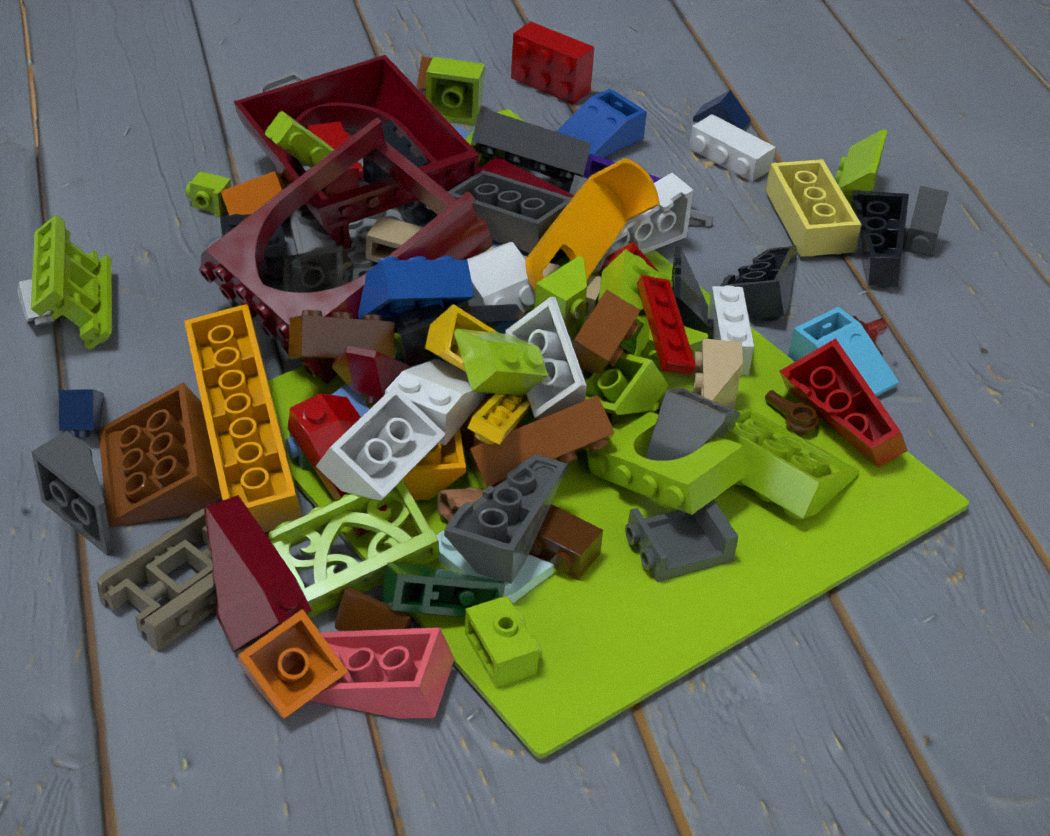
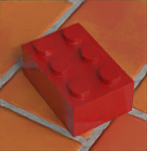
[511,21,595,104]

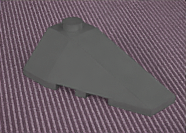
[444,454,568,584]

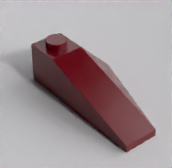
[204,495,312,652]

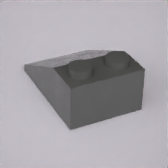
[31,431,113,556]

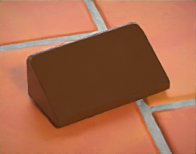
[335,586,411,631]

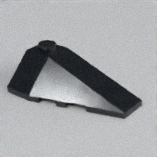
[720,246,797,321]

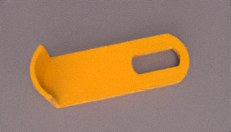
[525,158,660,292]

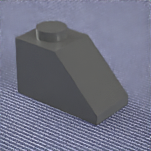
[904,186,949,257]

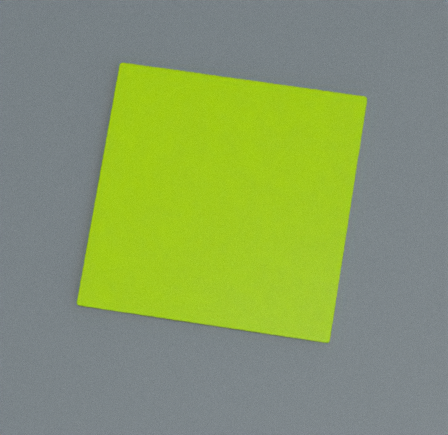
[268,250,969,759]

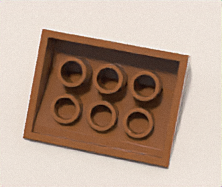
[98,382,221,528]

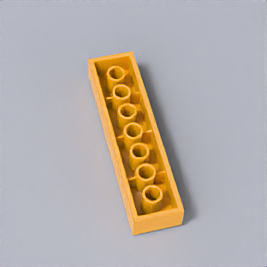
[184,304,303,532]

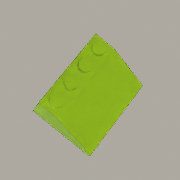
[722,408,860,519]

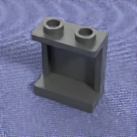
[625,499,739,582]

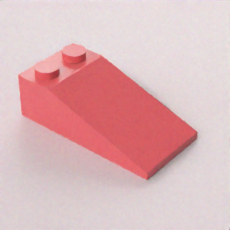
[310,628,455,719]

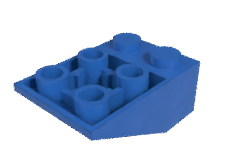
[556,88,647,158]

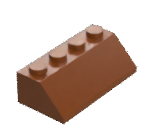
[467,395,615,490]

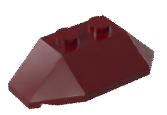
[332,346,412,405]

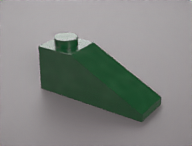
[382,562,505,617]

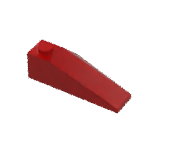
[287,393,390,536]

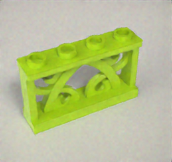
[268,479,440,618]

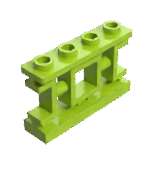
[31,214,112,350]

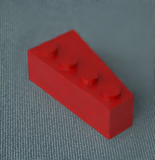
[779,338,908,468]

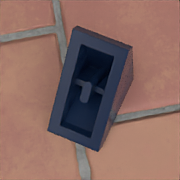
[693,90,751,131]

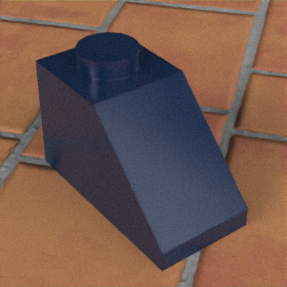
[58,389,104,438]

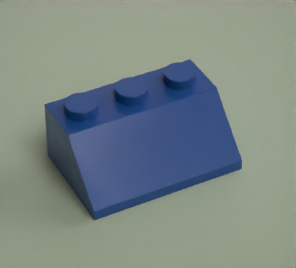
[358,256,475,320]

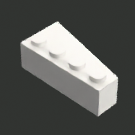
[593,173,693,273]

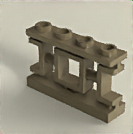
[96,504,218,652]

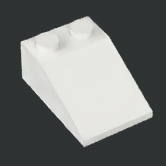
[385,359,489,445]

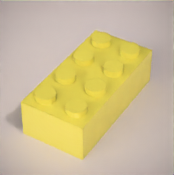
[766,159,861,257]

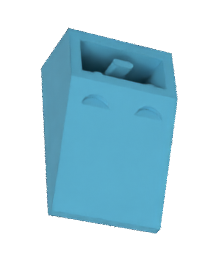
[788,307,899,397]

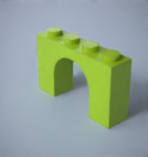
[586,411,747,515]

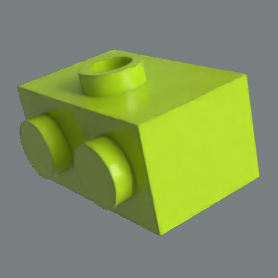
[465,596,542,688]

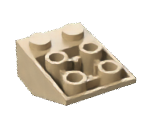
[693,339,743,410]

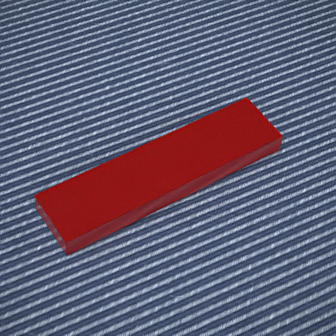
[637,275,697,376]

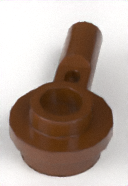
[765,390,819,434]

